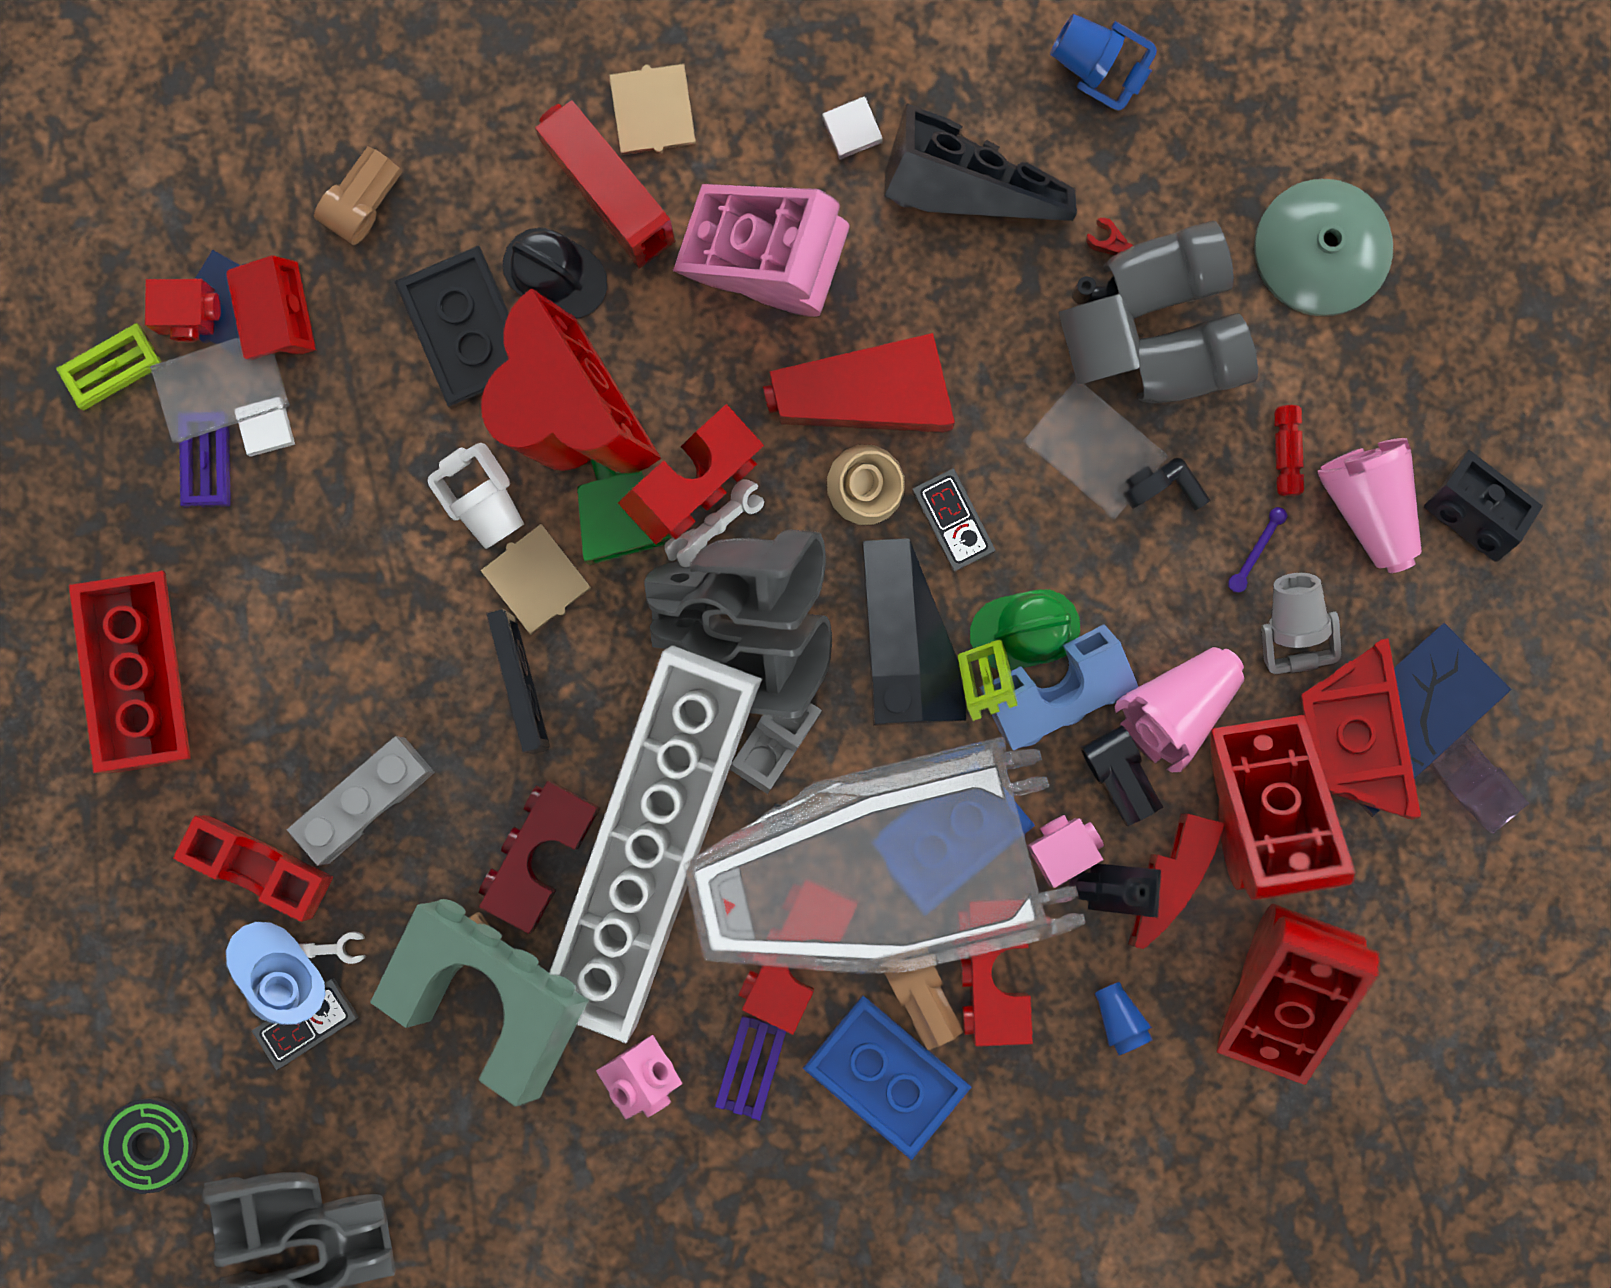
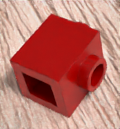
[145,279,221,342]

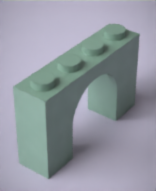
[370,899,589,1106]

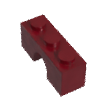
[478,781,601,934]

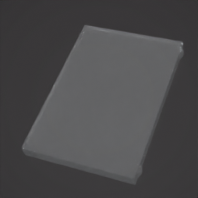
[150,338,290,444]
[1024,380,1168,519]

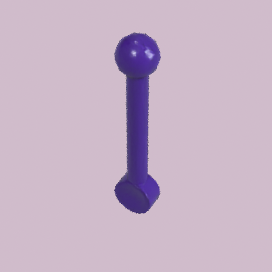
[1228,507,1287,593]

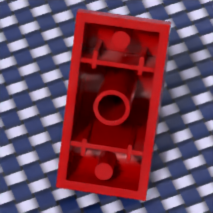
[481,288,661,473]
[1211,715,1355,900]
[1216,903,1379,1085]

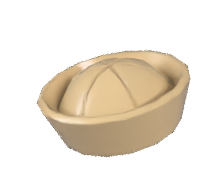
[827,445,905,525]

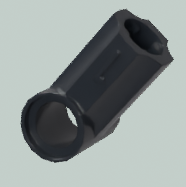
[1081,725,1163,826]

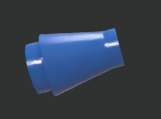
[1094,982,1153,1056]

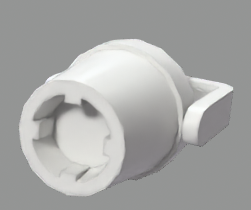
[428,443,524,549]

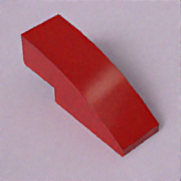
[1128,813,1225,949]

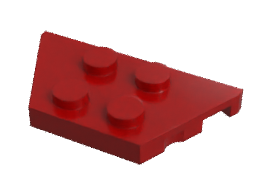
[1300,638,1421,820]

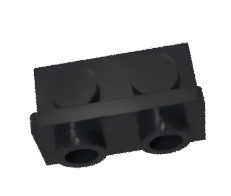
[1424,450,1543,562]

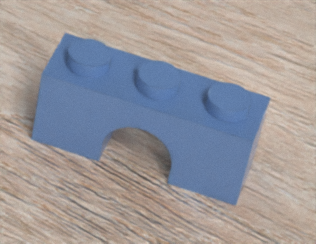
[980,624,1138,751]

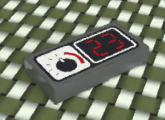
[912,468,996,573]
[252,978,359,1071]

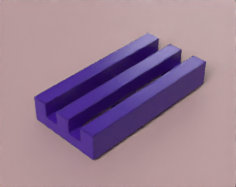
[179,413,231,508]
[715,1015,786,1121]

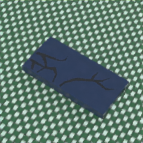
[1359,623,1512,817]

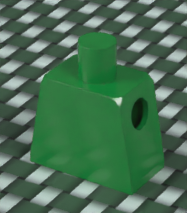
[577,459,672,566]

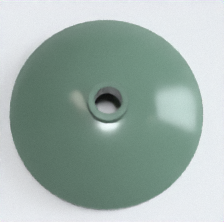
[1254,179,1393,316]

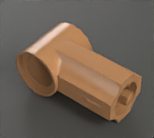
[314,146,402,245]
[883,958,963,1050]

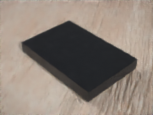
[394,245,509,410]
[486,609,550,754]

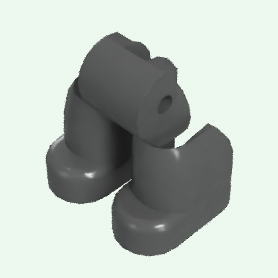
[1058,220,1258,404]
[644,529,832,718]
[202,1172,396,1288]

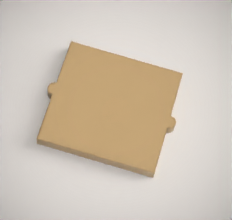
[610,64,696,155]
[481,524,591,635]

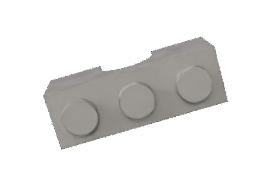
[287,736,435,866]

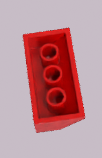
[69,571,191,774]

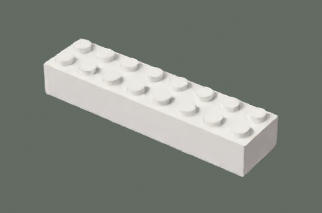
[550,646,761,1043]

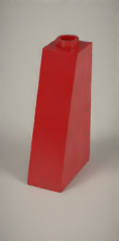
[535,100,675,269]
[763,333,955,432]

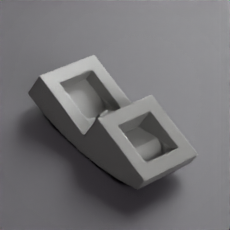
[729,703,822,794]

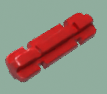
[1274,405,1304,496]

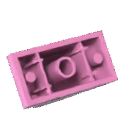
[673,184,850,317]

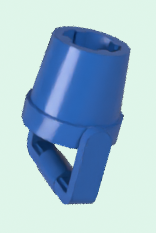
[1050,14,1157,110]

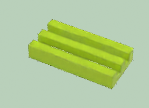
[56,323,163,411]
[958,640,1018,721]

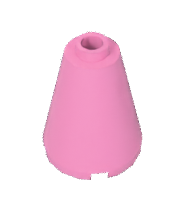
[1318,438,1422,573]
[1114,647,1244,772]

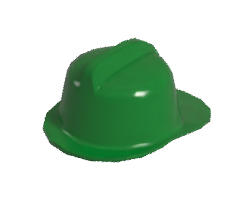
[970,590,1080,670]

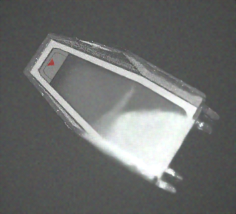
[683,738,1085,973]

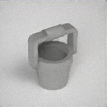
[1261,573,1341,674]

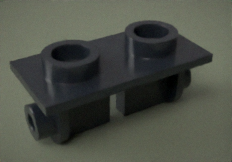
[1069,863,1161,918]

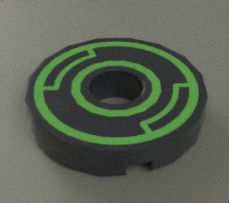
[99,1097,197,1194]

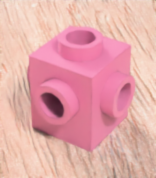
[596,1035,683,1119]

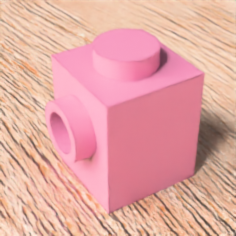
[1026,815,1104,888]

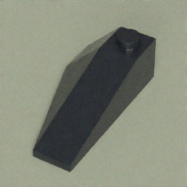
[884,103,1077,221]
[863,538,966,726]

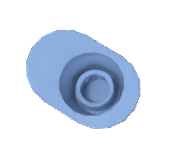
[226,922,325,1025]

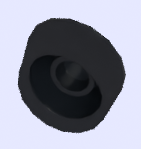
[503,228,608,318]

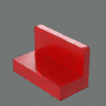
[226,255,316,360]

